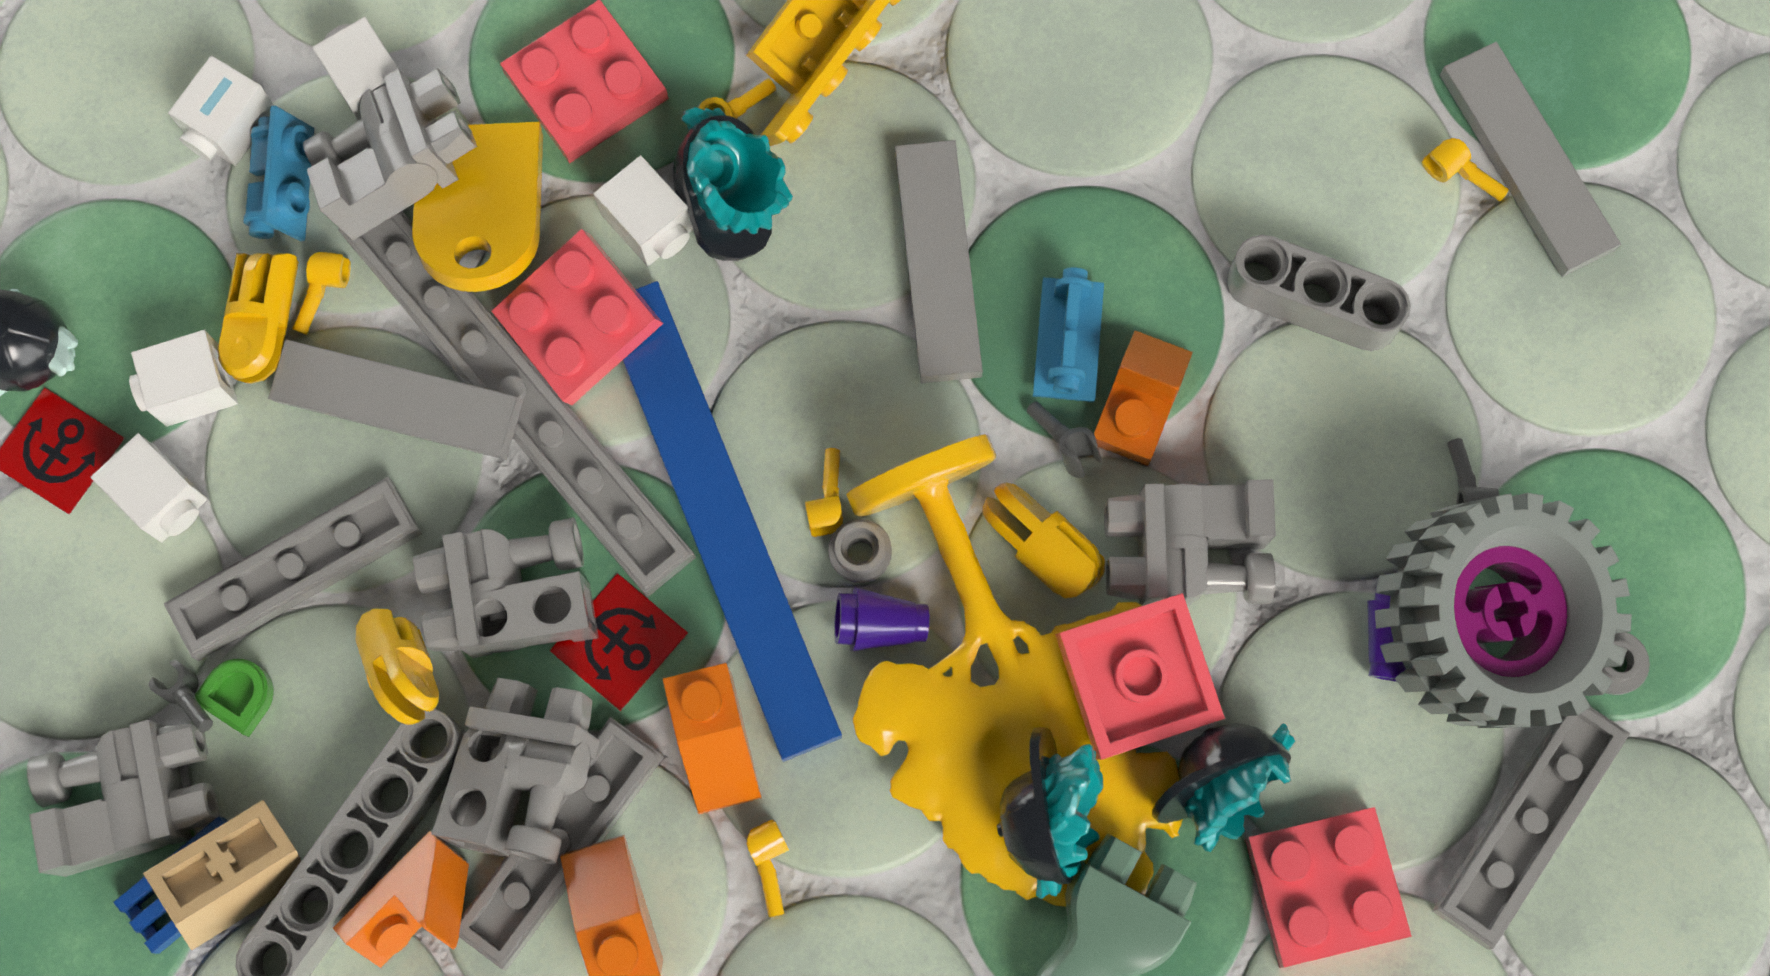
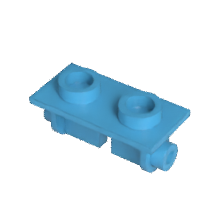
[243,105,314,242]
[1033,267,1104,402]

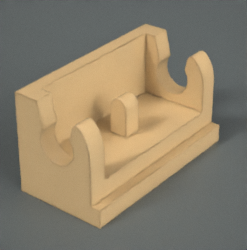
[143,800,301,950]

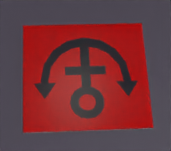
[0,387,125,515]
[550,573,688,711]

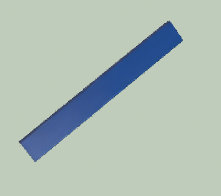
[623,281,843,762]

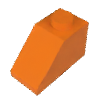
[663,663,762,815]
[560,835,663,976]

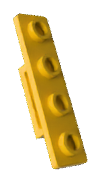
[746,0,901,147]

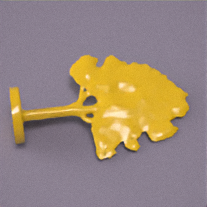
[846,434,1183,907]

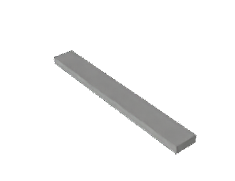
[338,211,696,598]

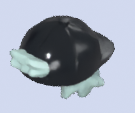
[0,289,78,397]

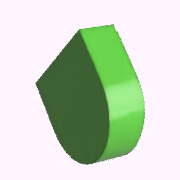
[195,659,274,737]

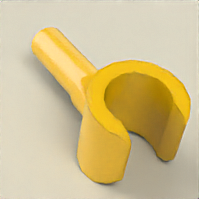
[698,78,777,119]
[1422,138,1509,202]
[292,252,351,335]
[805,448,843,537]
[747,820,789,917]

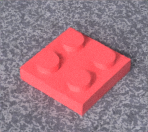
[500,0,669,164]
[491,229,664,405]
[1055,593,1225,760]
[1245,807,1412,968]

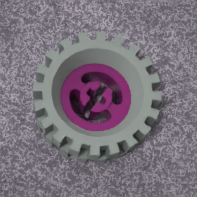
[1375,493,1632,728]

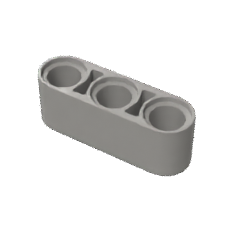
[1227,235,1411,351]

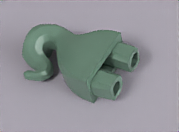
[1036,834,1197,976]

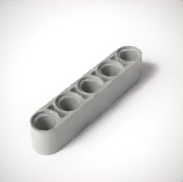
[235,709,466,976]

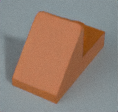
[1094,330,1193,466]
[333,831,469,968]

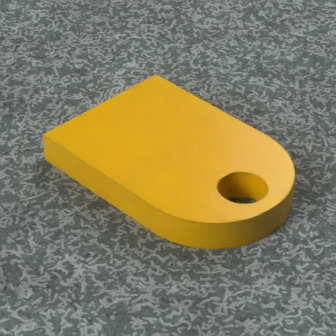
[412,122,543,292]

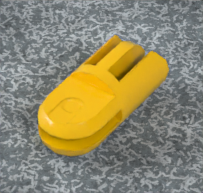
[218,253,299,384]
[982,482,1105,599]
[355,609,439,725]

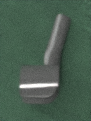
[1026,401,1102,478]
[1447,438,1500,505]
[149,660,213,732]

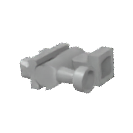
[303,68,478,240]
[1104,479,1276,606]
[413,517,599,658]
[432,678,600,864]
[27,720,220,877]

